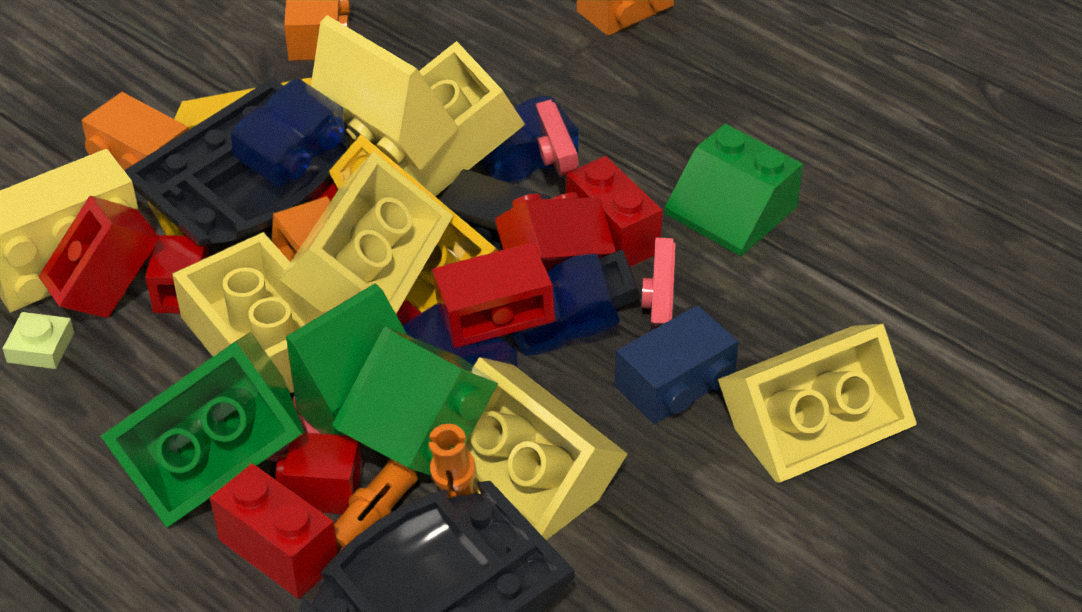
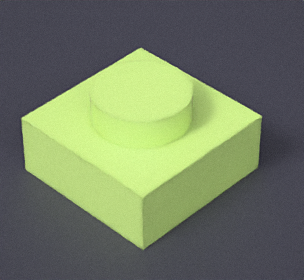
[2,312,74,369]

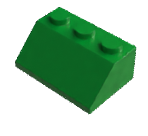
[100,332,304,528]

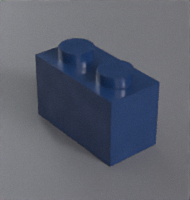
[614,305,739,424]

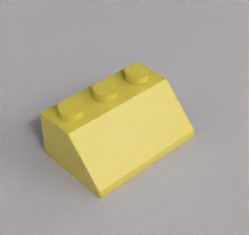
[311,15,459,170]
[279,152,453,313]
[718,324,917,483]
[466,357,627,540]

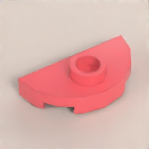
[535,100,579,177]
[641,238,676,330]

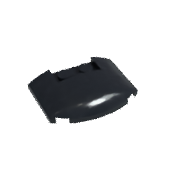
[124,78,350,246]
[298,481,575,612]

